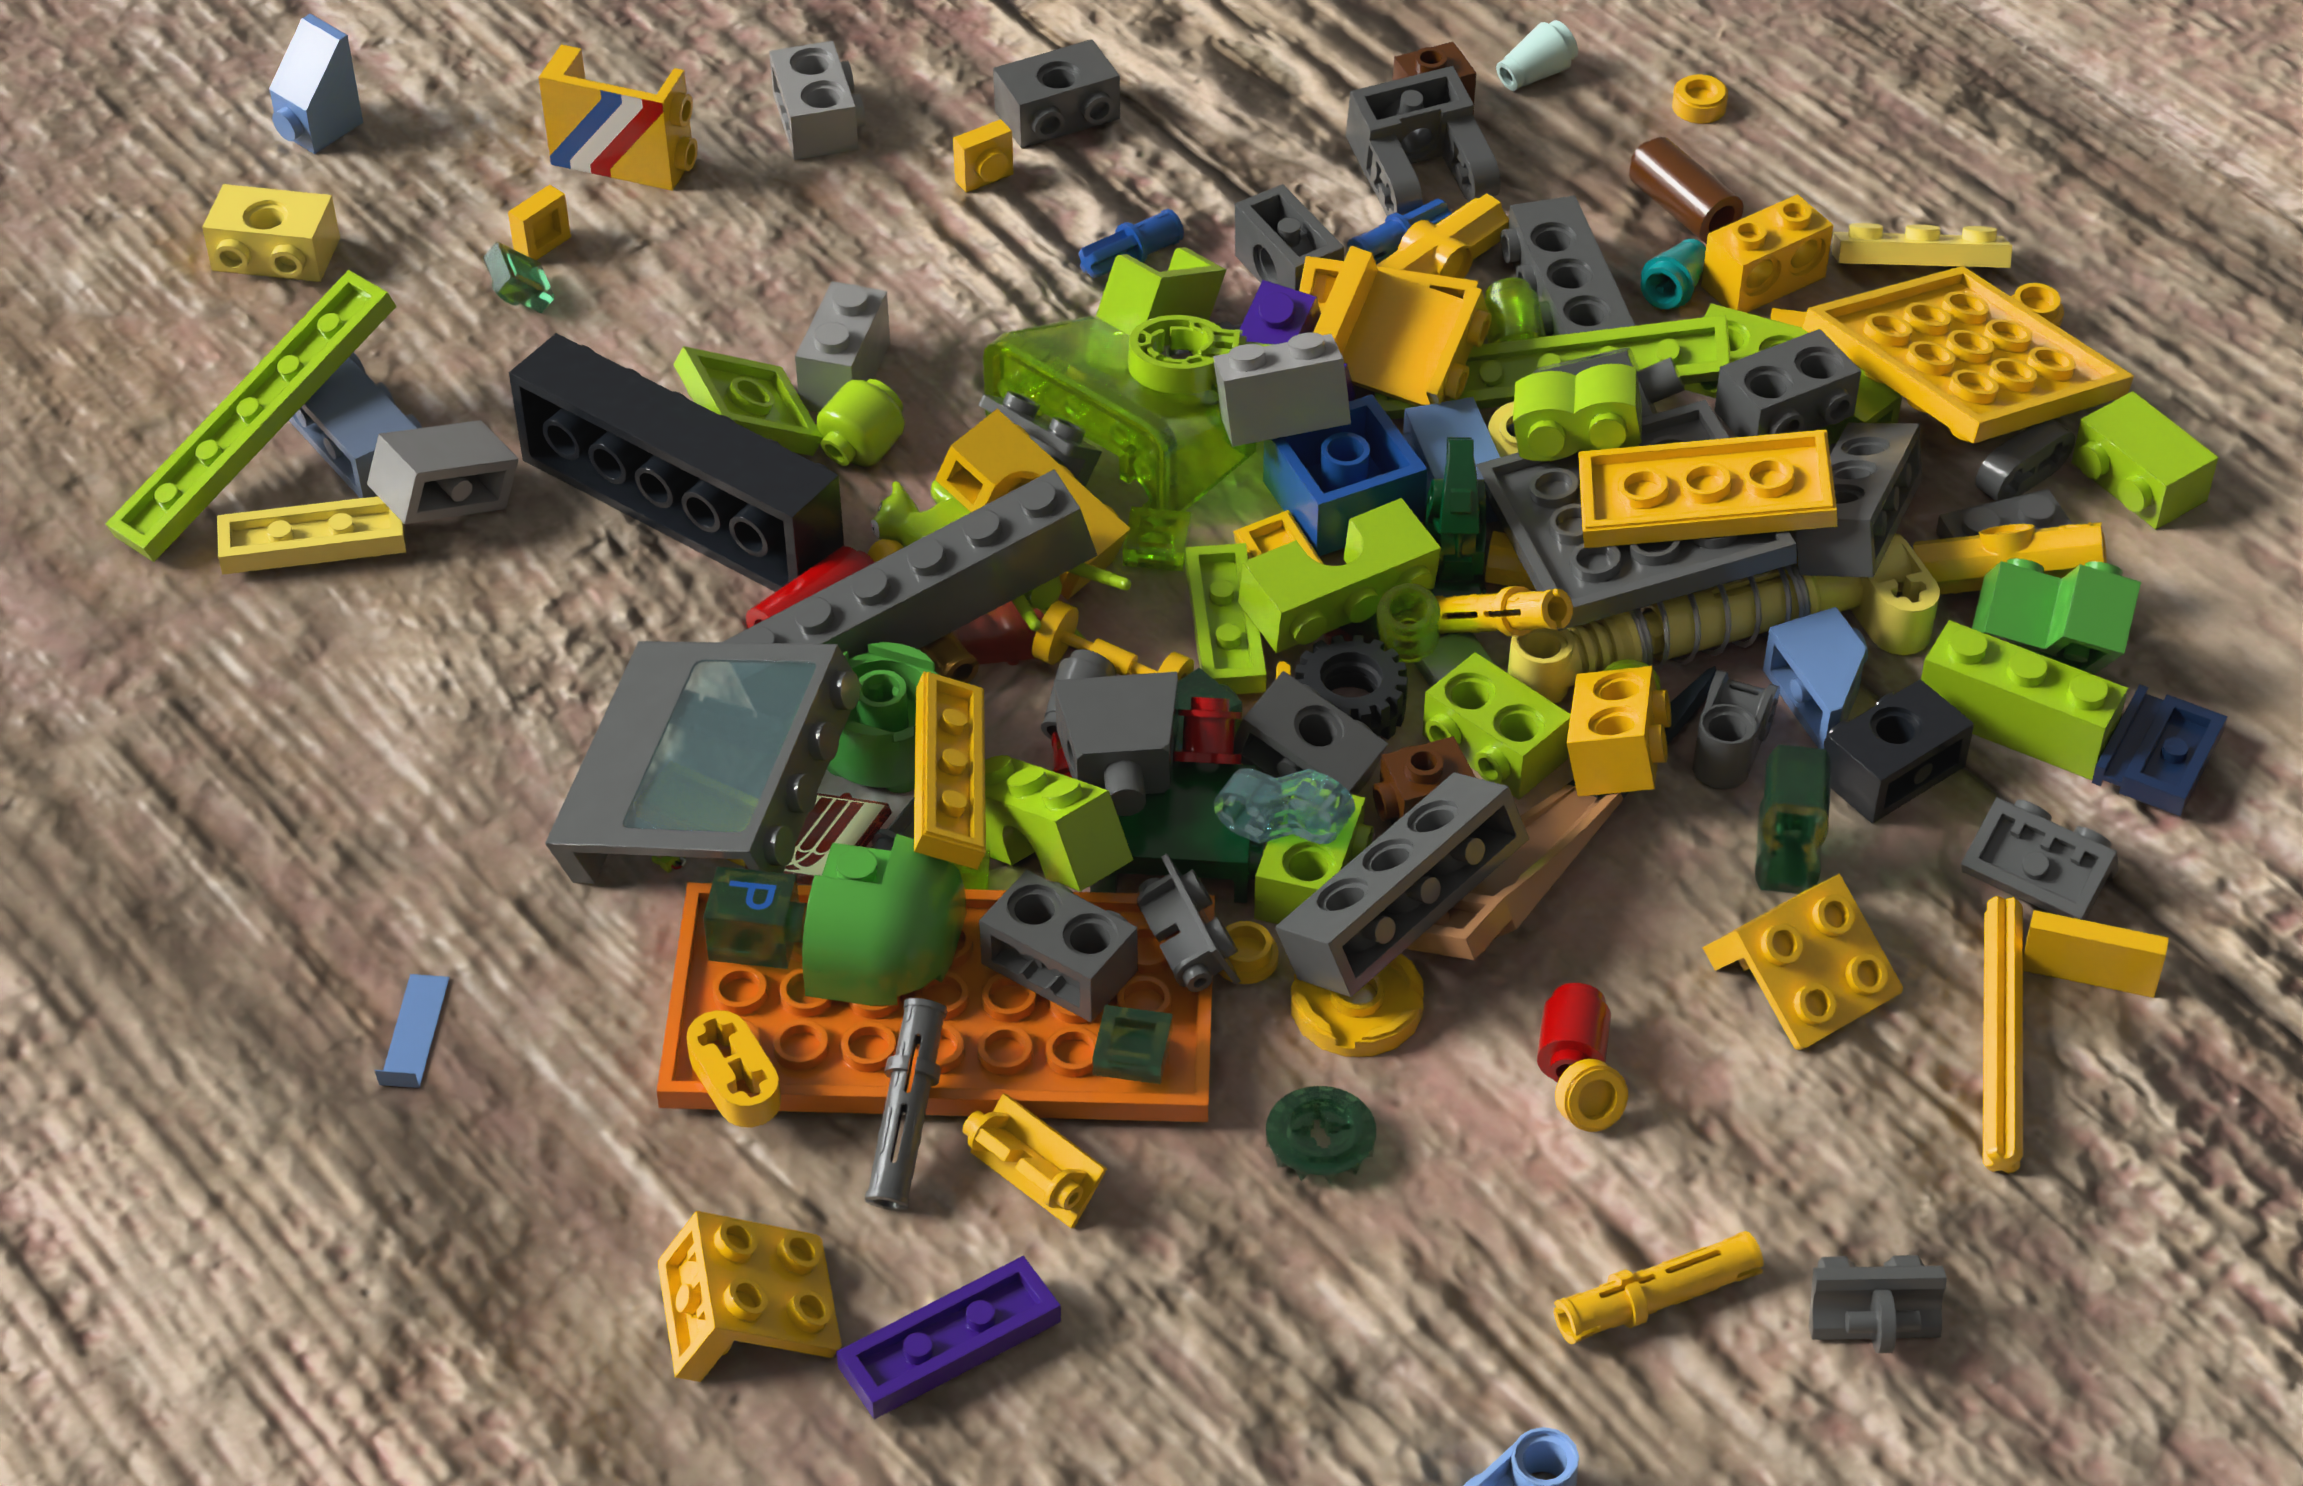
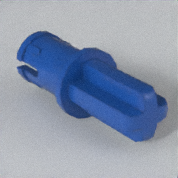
[1347,199,1452,265]
[1078,209,1184,278]

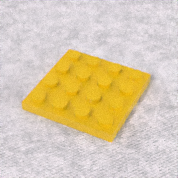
[1802,266,2134,444]

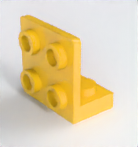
[1702,873,1903,1050]
[658,1211,842,1382]

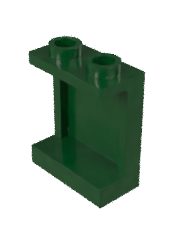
[1090,761,1267,903]

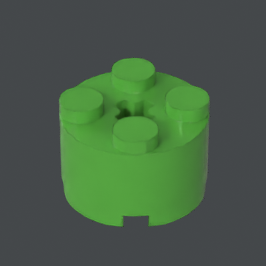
[827,642,938,793]

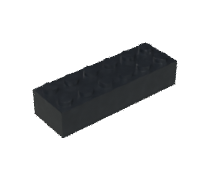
[509,333,844,592]

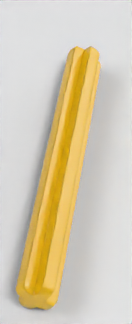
[1983,896,2023,1174]

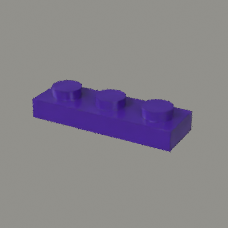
[836,1255,1061,1419]

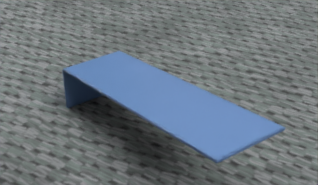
[375,974,450,1088]

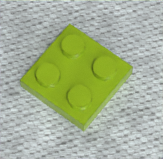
[673,346,823,456]

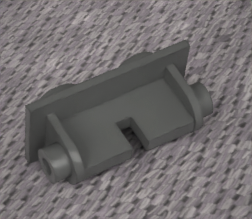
[1137,853,1241,992]

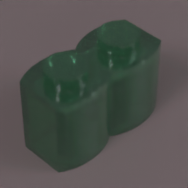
[1755,744,1832,894]

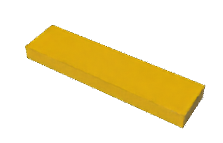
[914,671,986,870]

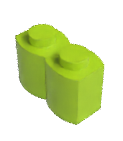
[1513,364,1642,461]

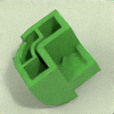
[802,834,966,1006]

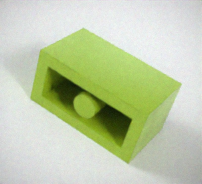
[2071,391,2219,530]

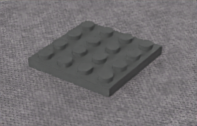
[1476,400,1797,631]

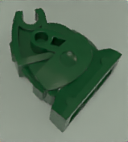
[1423,437,1486,615]

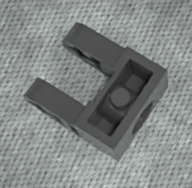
[1346,66,1501,216]

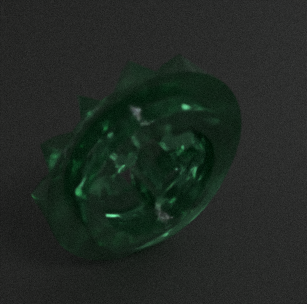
[1266,1086,1377,1184]

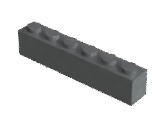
[723,469,1098,721]

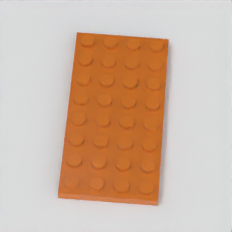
[656,882,1215,1122]

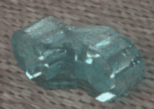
[1214,768,1355,844]

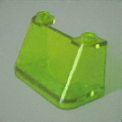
[983,316,1257,527]

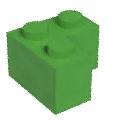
[1972,558,2141,675]

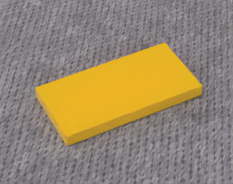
[1578,430,1838,548]

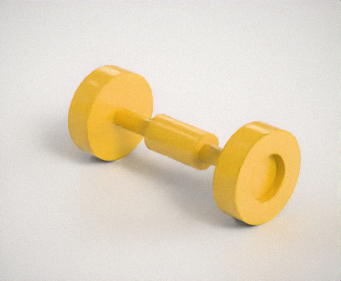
[1032,600,1194,706]

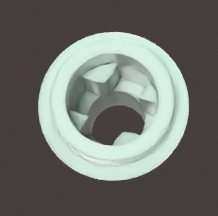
[1496,20,1578,91]

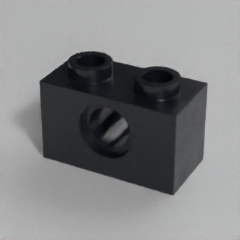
[1819,679,1974,824]

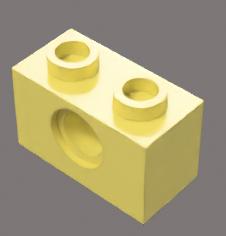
[202,184,340,282]

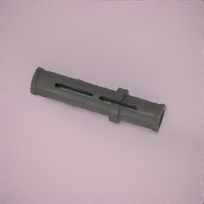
[865,998,947,1211]

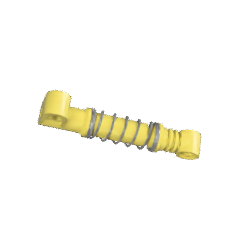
[1507,533,1940,704]

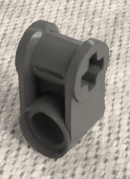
[1692,670,1780,789]

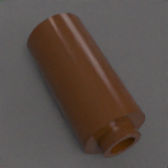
[1629,137,1744,244]

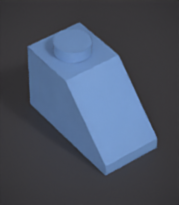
[269,14,363,154]
[1763,607,1868,755]

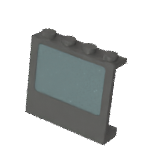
[545,641,862,892]

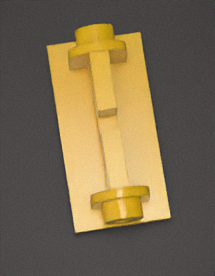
[962,1094,1107,1228]

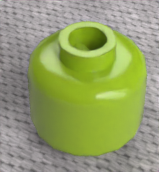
[817,379,905,467]

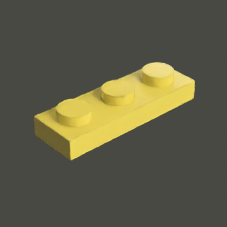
[1832,223,2012,268]
[217,496,406,575]

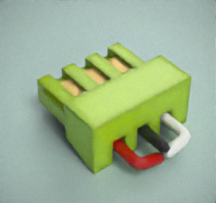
[651,856,686,873]

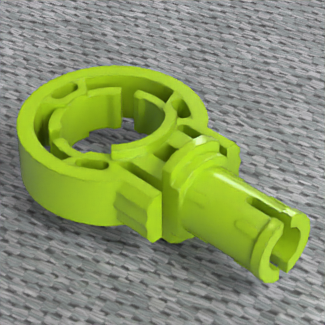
[1128,315,1275,394]

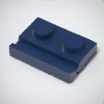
[2092,684,2228,817]

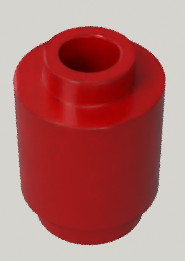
[1537,983,1611,1083]

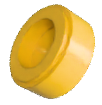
[1672,74,1728,124]
[1555,1059,1628,1132]

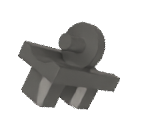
[1809,1255,1947,1353]

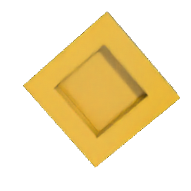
[953,119,1014,193]
[508,184,571,265]

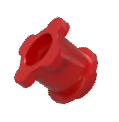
[1173,697,1242,764]

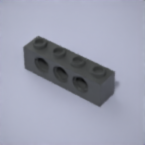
[1500,195,1635,337]
[1788,422,1922,577]
[1275,772,1529,997]

